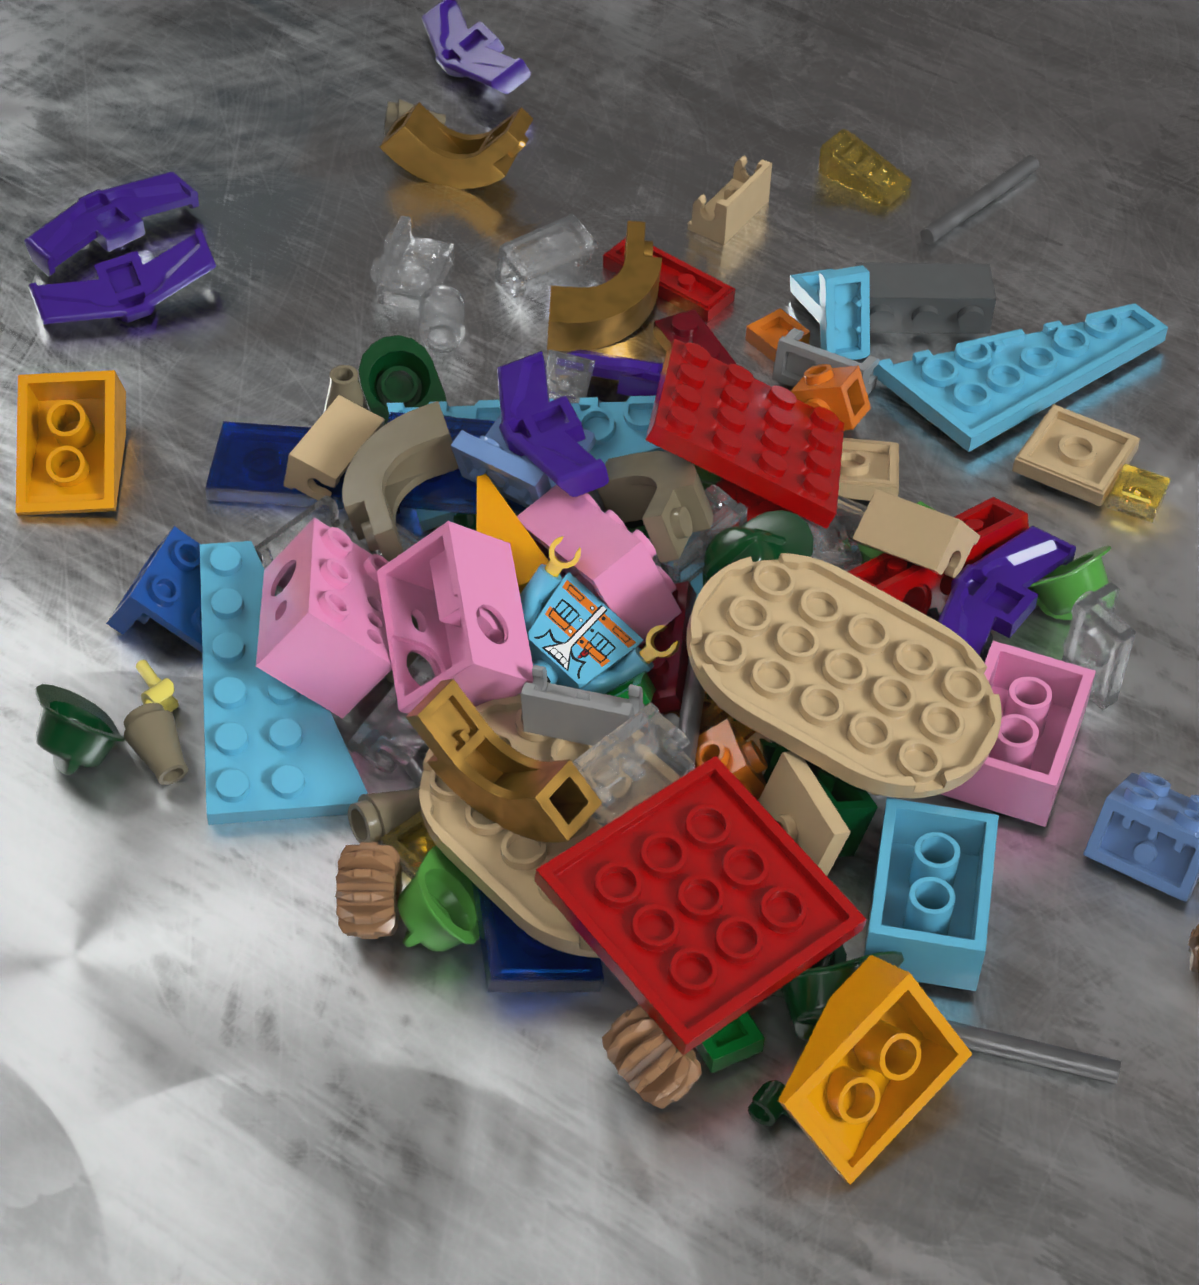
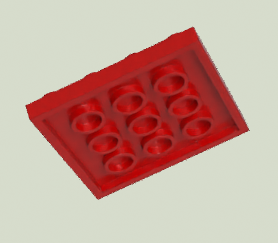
[645,338,844,529]
[534,756,867,1055]

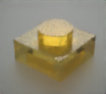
[1106,463,1171,523]
[380,811,436,880]

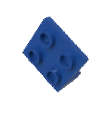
[106,526,202,652]

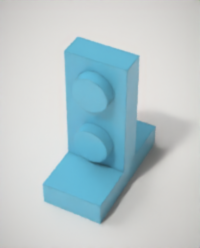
[790,265,870,360]

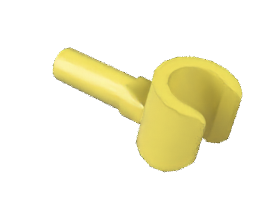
[136,660,179,712]

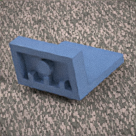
[451,414,596,508]
[1083,772,1199,903]

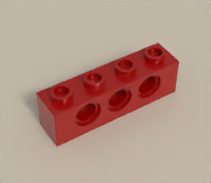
[847,497,1029,615]

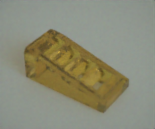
[818,129,912,207]

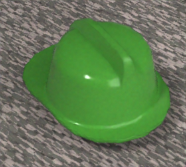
[1027,545,1112,620]
[397,845,491,952]

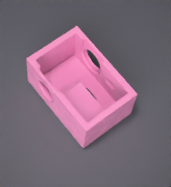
[256,518,392,719]
[377,521,533,714]

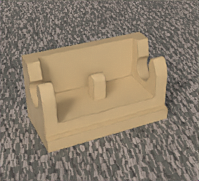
[687,156,772,245]
[284,395,385,501]
[852,489,980,578]

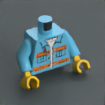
[520,536,680,694]

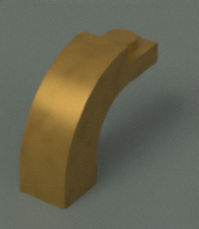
[379,102,533,189]
[547,221,662,351]
[406,679,602,842]

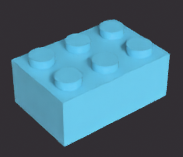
[864,797,999,991]

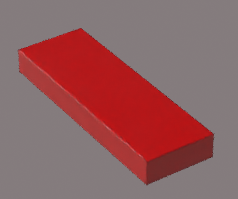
[603,237,735,323]

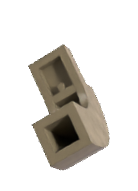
[342,401,459,562]
[597,451,713,563]

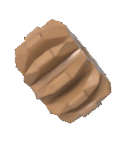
[335,842,403,939]
[602,1004,702,1109]

